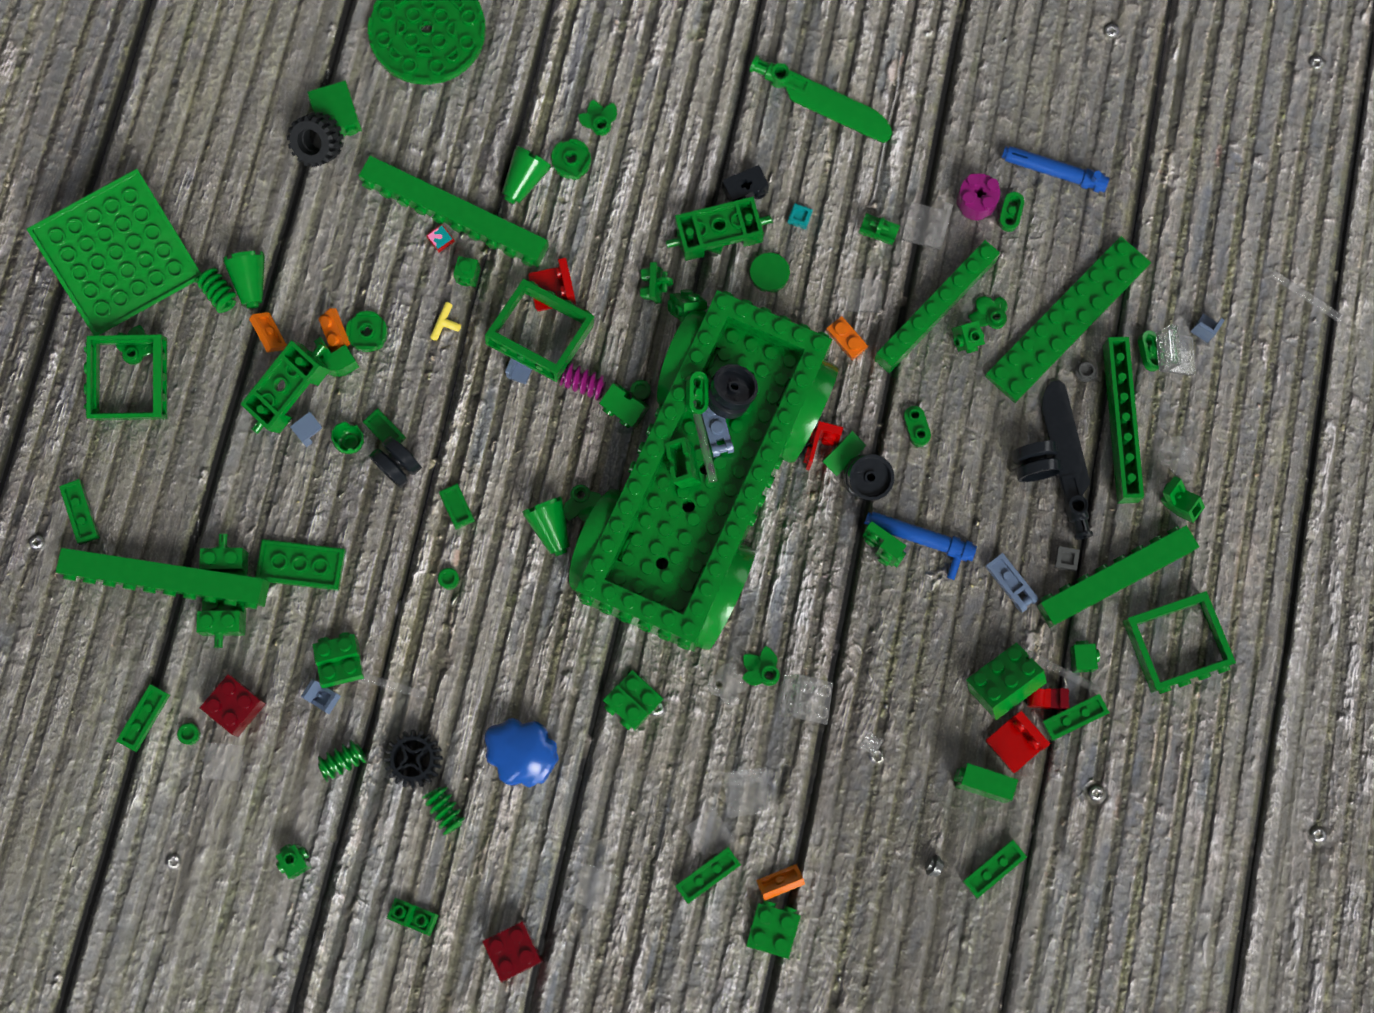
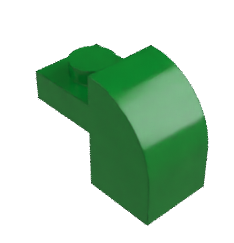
[314,337,359,377]
[1161,476,1205,523]

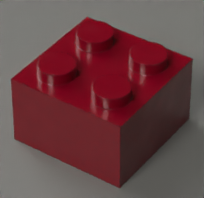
[199,674,266,737]
[482,921,544,982]

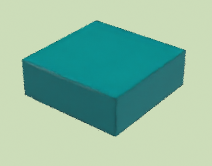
[787,203,813,229]

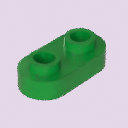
[999,192,1025,232]
[1138,330,1164,372]
[686,371,709,414]
[903,406,931,447]

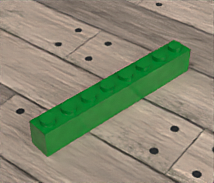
[874,240,1000,373]
[1103,337,1144,504]
[1037,525,1200,628]

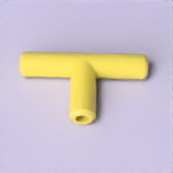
[430,302,461,341]

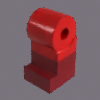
[1027,688,1069,710]

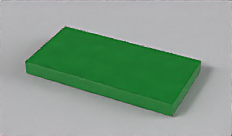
[255,539,346,591]

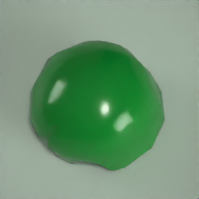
[331,421,364,454]

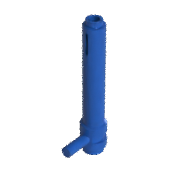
[1001,146,1110,193]
[864,512,977,580]

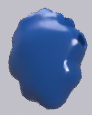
[484,718,559,788]

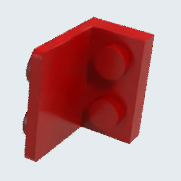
[528,258,576,312]
[803,421,843,471]
[986,711,1050,773]

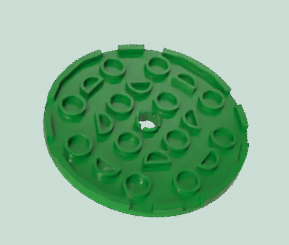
[368,0,486,85]

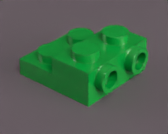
[863,521,907,568]
[313,632,364,689]
[603,670,664,731]
[746,900,801,959]

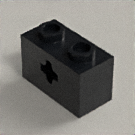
[722,165,769,202]

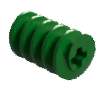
[195,267,237,313]
[318,740,367,782]
[422,786,465,836]

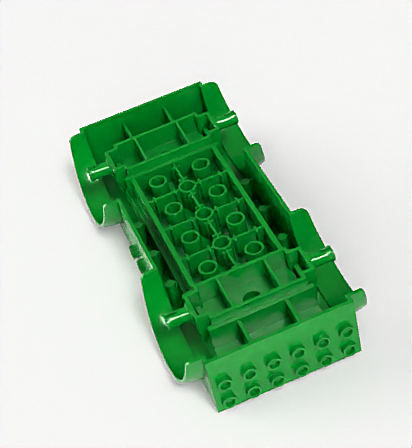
[569,290,839,652]

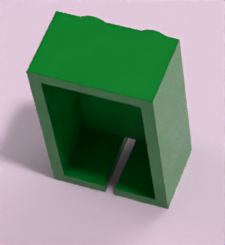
[966,642,1047,720]

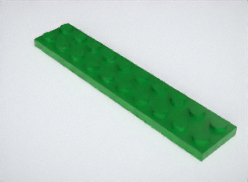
[985,236,1152,403]

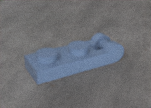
[702,406,734,457]
[985,553,1039,613]

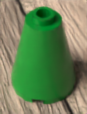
[502,146,551,205]
[223,251,265,309]
[522,496,570,557]

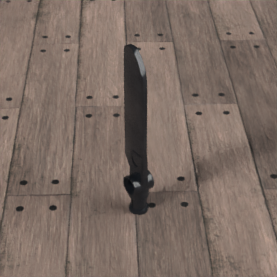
[1042,381,1093,540]

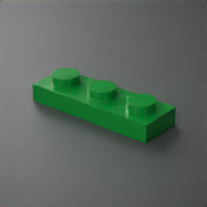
[59,479,100,545]
[116,684,170,752]
[1041,694,1110,741]
[962,840,1027,899]
[675,847,741,904]

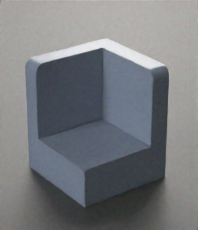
[1191,314,1225,343]
[505,358,532,384]
[290,411,322,448]

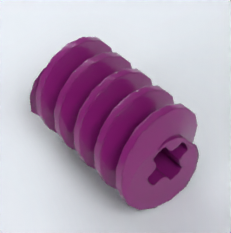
[560,362,606,401]

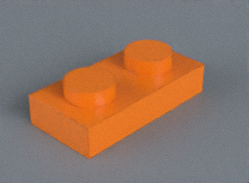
[318,308,350,353]
[249,312,287,353]
[826,316,868,360]
[756,864,805,901]

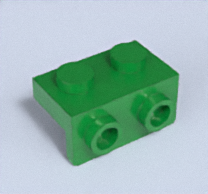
[667,289,707,322]

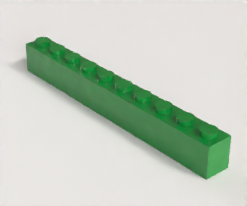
[358,156,549,268]
[55,548,270,609]

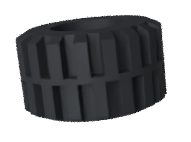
[287,112,344,167]

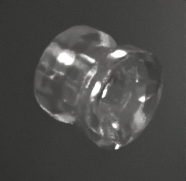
[858,730,884,757]

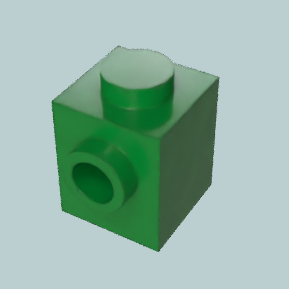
[453,256,481,287]
[1070,640,1100,673]

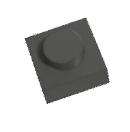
[1054,546,1080,572]

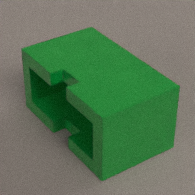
[599,383,650,428]
[665,437,701,489]

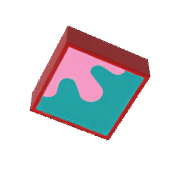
[426,224,455,253]

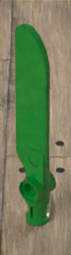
[749,55,892,143]

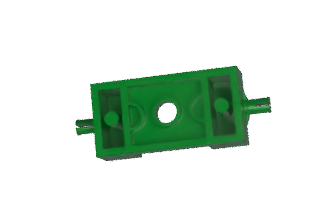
[665,197,773,261]
[240,340,331,434]
[196,534,249,648]

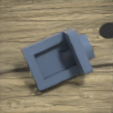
[301,679,341,714]

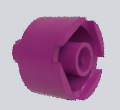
[956,173,1000,221]

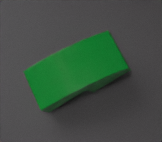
[822,431,867,476]
[386,898,439,936]

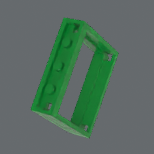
[485,279,595,382]
[84,335,167,421]
[1123,591,1236,694]

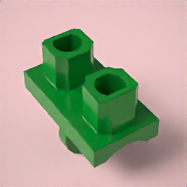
[859,213,900,245]
[640,262,674,304]

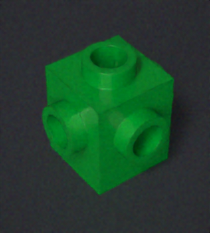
[951,320,985,354]
[276,843,312,879]

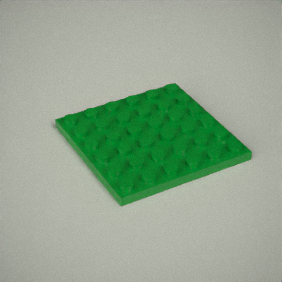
[27,169,201,336]

